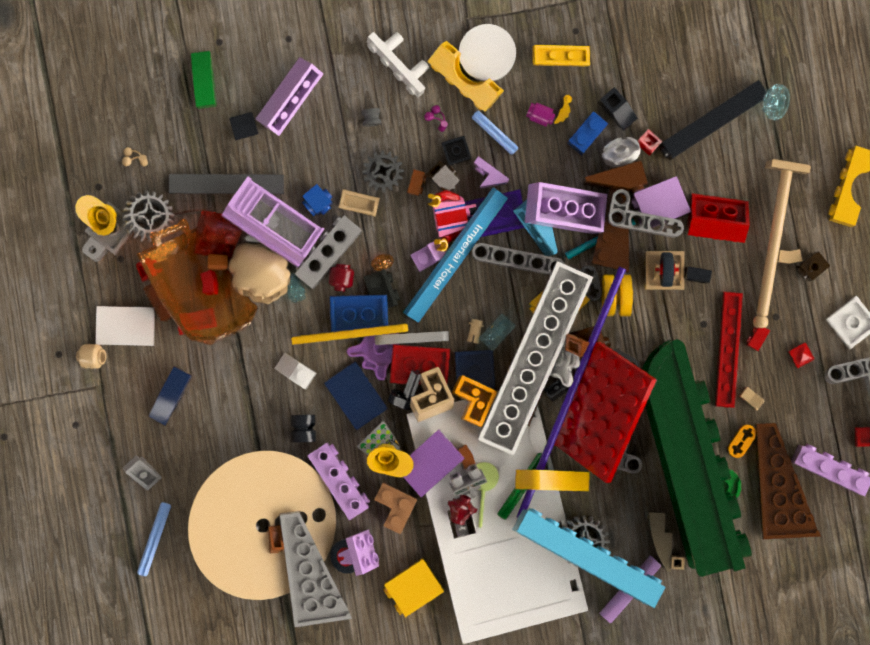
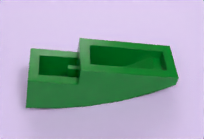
[191,51,217,109]

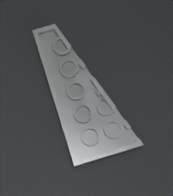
[280,511,352,627]

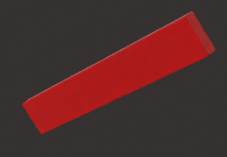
[715,292,743,408]

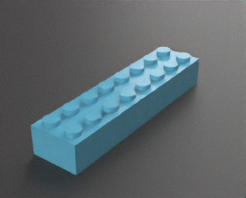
[512,508,665,608]

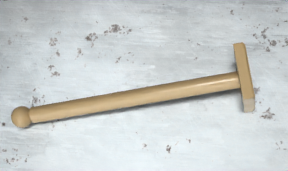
[753,159,811,328]

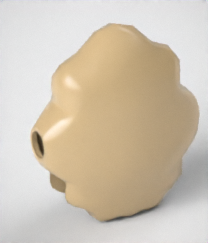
[228,243,291,304]

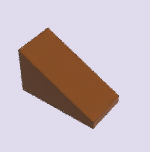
[268,525,284,554]

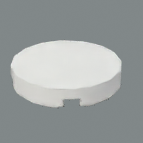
[602,137,640,167]

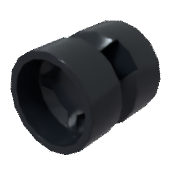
[291,414,316,442]

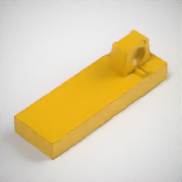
[532,45,590,67]

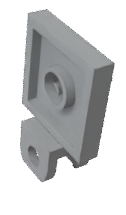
[82,202,134,262]

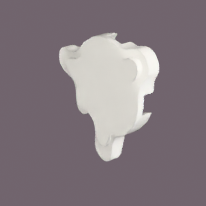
[550,341,580,387]

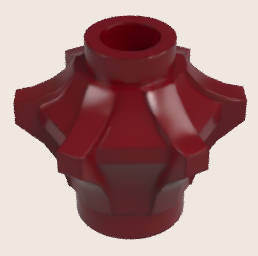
[448,495,478,525]

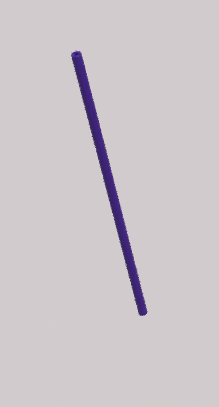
[516,267,626,518]

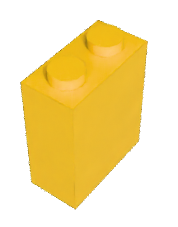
[383,558,444,617]

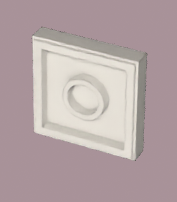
[825,296,870,349]

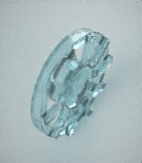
[763,84,790,120]

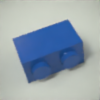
[567,111,608,156]

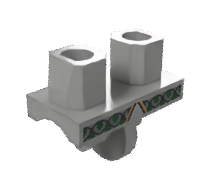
[449,464,487,498]

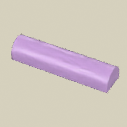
[599,556,661,623]

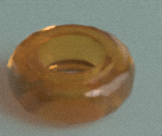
[371,254,394,271]

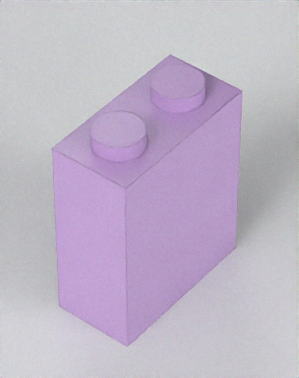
[631,176,691,228]

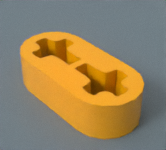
[727,425,756,458]

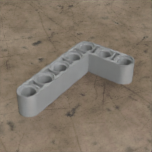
[824,357,870,398]

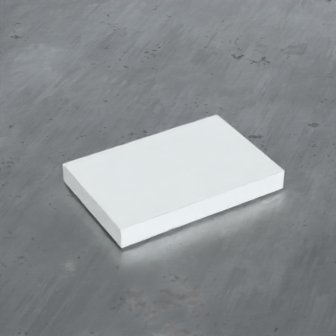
[96,306,155,346]

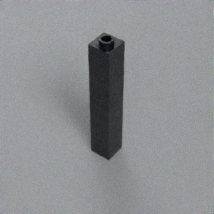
[660,80,769,160]

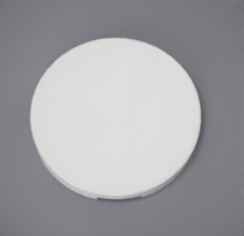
[459,24,516,81]

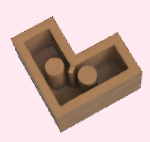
[374,481,418,534]

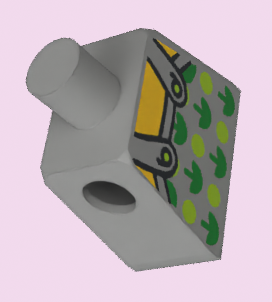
[357,421,401,455]

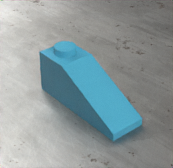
[513,200,558,256]

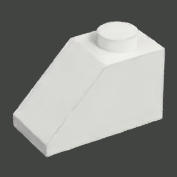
[274,353,317,389]

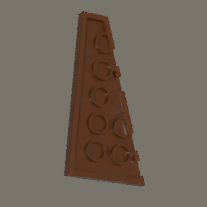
[755,423,821,540]

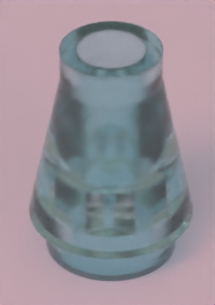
[287,273,306,303]

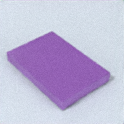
[404,430,465,497]

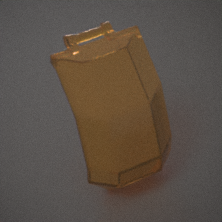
[137,218,258,345]

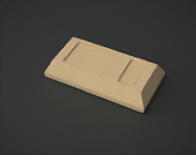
[338,189,380,217]

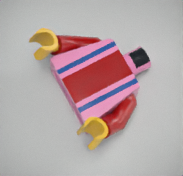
[428,190,477,251]

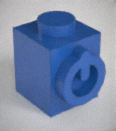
[302,184,333,216]

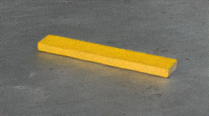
[291,324,408,345]

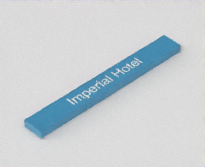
[403,187,508,323]

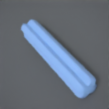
[472,111,518,155]

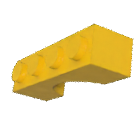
[427,41,504,112]
[828,146,870,227]

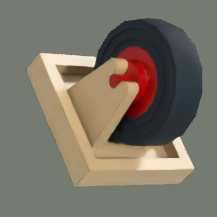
[645,251,684,290]

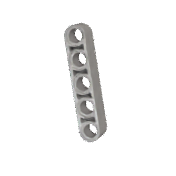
[472,243,564,275]

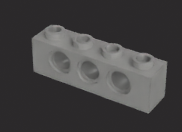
[295,215,363,290]

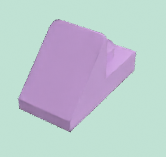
[474,156,509,188]
[410,238,450,272]

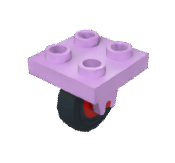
[330,529,379,576]

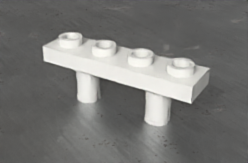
[367,32,429,98]

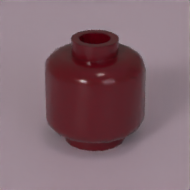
[328,264,354,292]

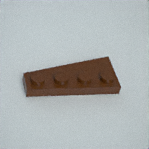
[591,189,629,273]

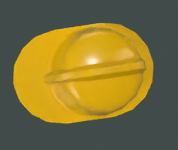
[76,195,117,236]
[367,444,413,477]

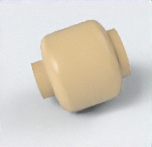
[76,344,106,369]

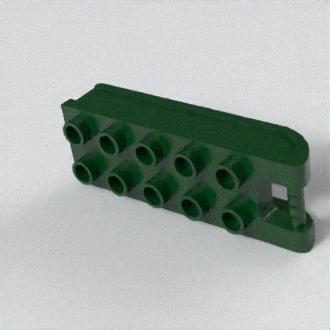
[642,339,752,577]

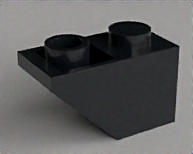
[598,87,638,131]

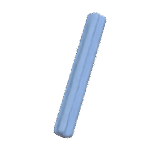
[137,502,171,576]

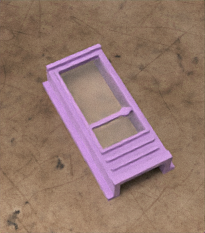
[221,177,324,268]

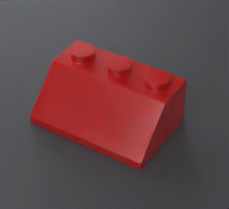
[688,193,750,243]

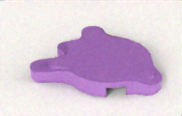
[347,333,399,380]

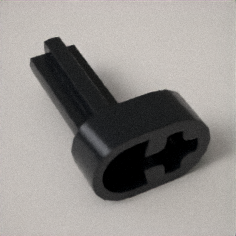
[388,370,421,410]

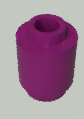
[526,103,556,127]

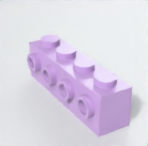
[255,57,323,136]
[307,442,370,520]
[791,444,870,496]

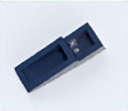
[149,366,192,426]

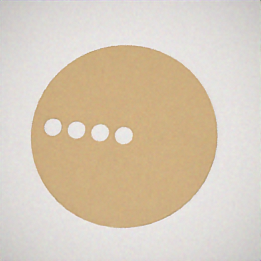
[188,451,336,600]

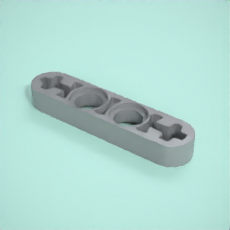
[375,331,449,345]

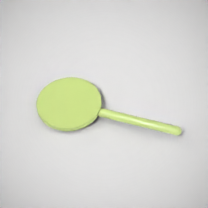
[476,462,499,528]

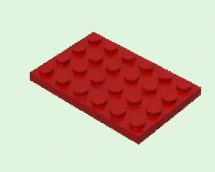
[554,342,657,483]

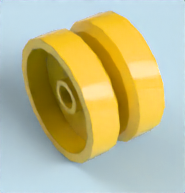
[601,274,633,317]

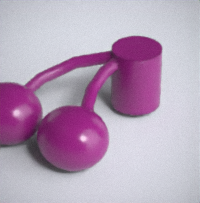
[424,105,448,132]

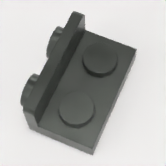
[364,268,400,309]

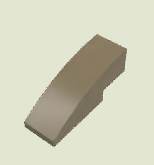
[648,511,672,572]

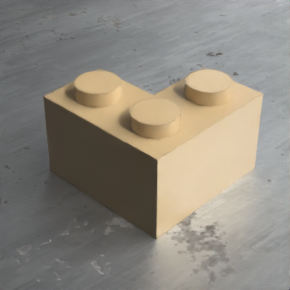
[410,367,454,422]

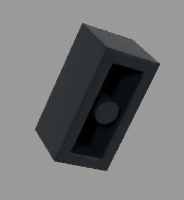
[544,379,569,402]

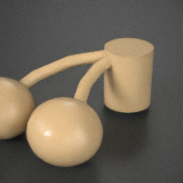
[122,147,148,166]

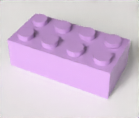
[525,182,607,234]

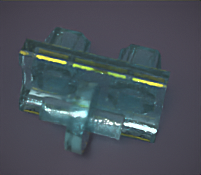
[479,313,516,351]

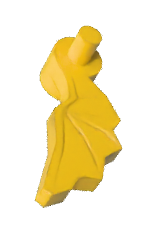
[554,95,572,124]

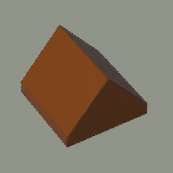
[207,254,228,271]
[565,334,590,357]

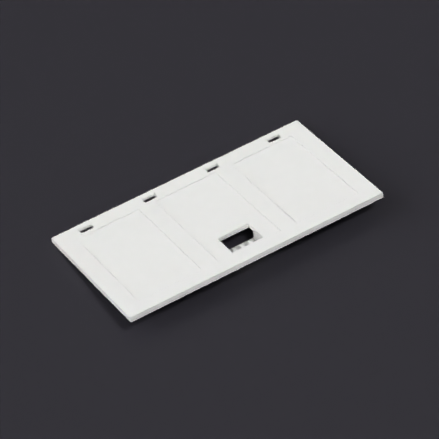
[406,391,588,644]

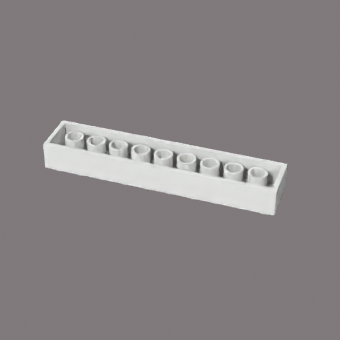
[478,261,593,456]

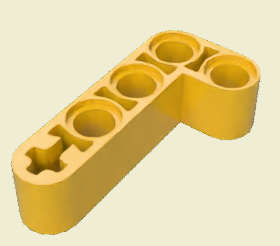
[515,469,590,491]

